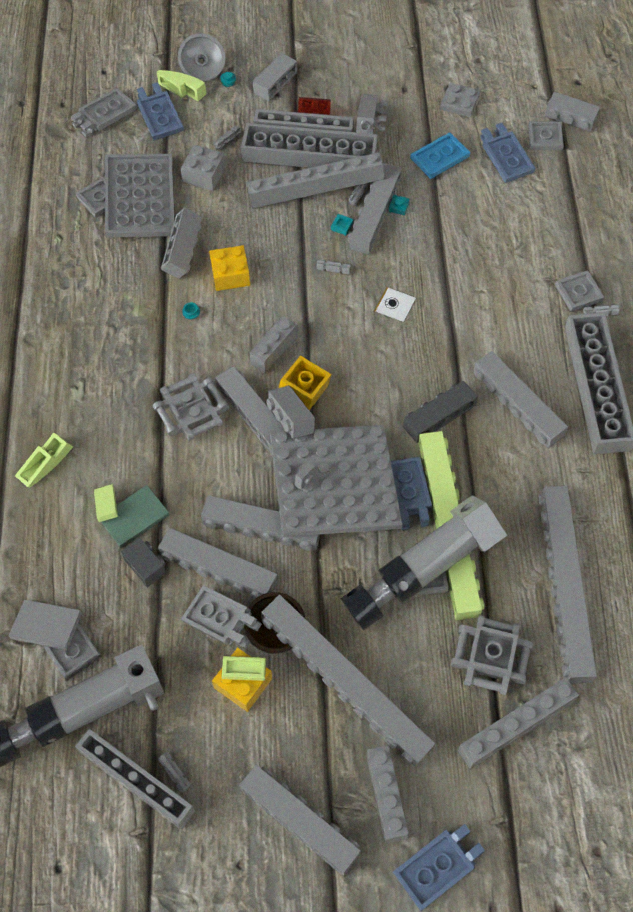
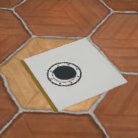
[374,287,416,322]

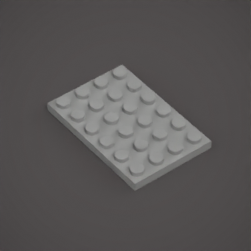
[105,154,174,238]

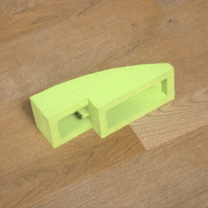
[157,70,206,101]
[15,433,73,488]

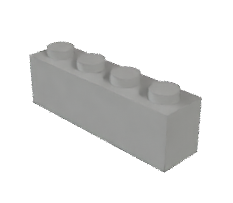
[161,207,202,279]
[366,745,408,844]

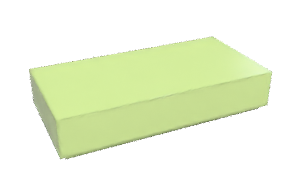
[94,484,118,522]
[222,656,266,681]

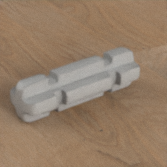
[213,126,242,149]
[348,183,369,206]
[316,259,351,274]
[583,304,620,316]
[158,752,191,792]

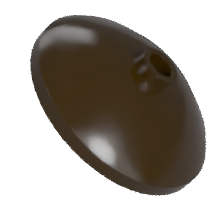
[244,592,306,654]

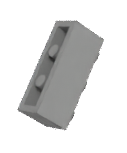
[253,53,297,101]
[545,92,600,132]
[250,316,298,374]
[267,386,315,439]

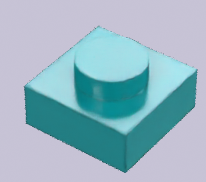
[389,195,410,216]
[331,214,354,236]

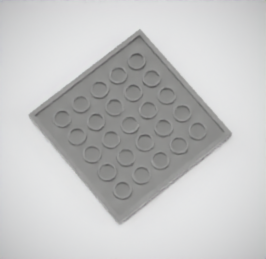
[270,425,402,537]

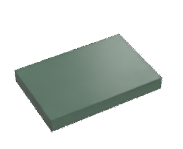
[101,485,169,548]

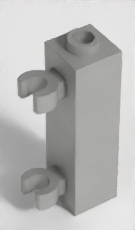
[356,94,389,134]

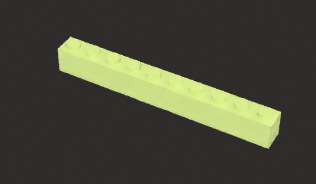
[418,431,484,620]

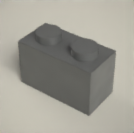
[120,537,166,587]

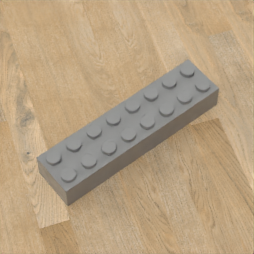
[241,123,378,168]
[565,313,633,454]

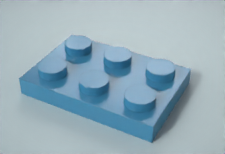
[410,132,470,179]

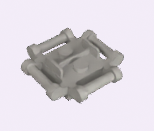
[153,373,230,441]
[451,614,533,695]

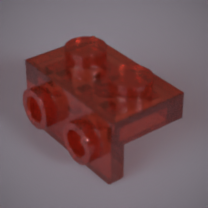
[298,97,331,115]

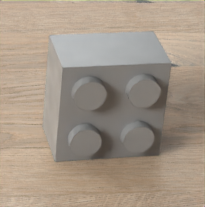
[180,145,226,191]

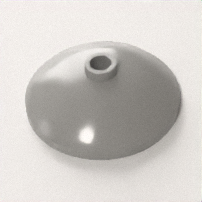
[178,33,225,82]

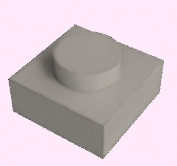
[295,462,315,489]

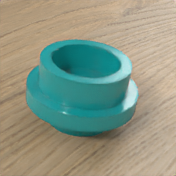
[220,72,236,87]
[182,302,200,320]

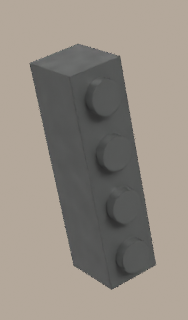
[403,381,478,443]

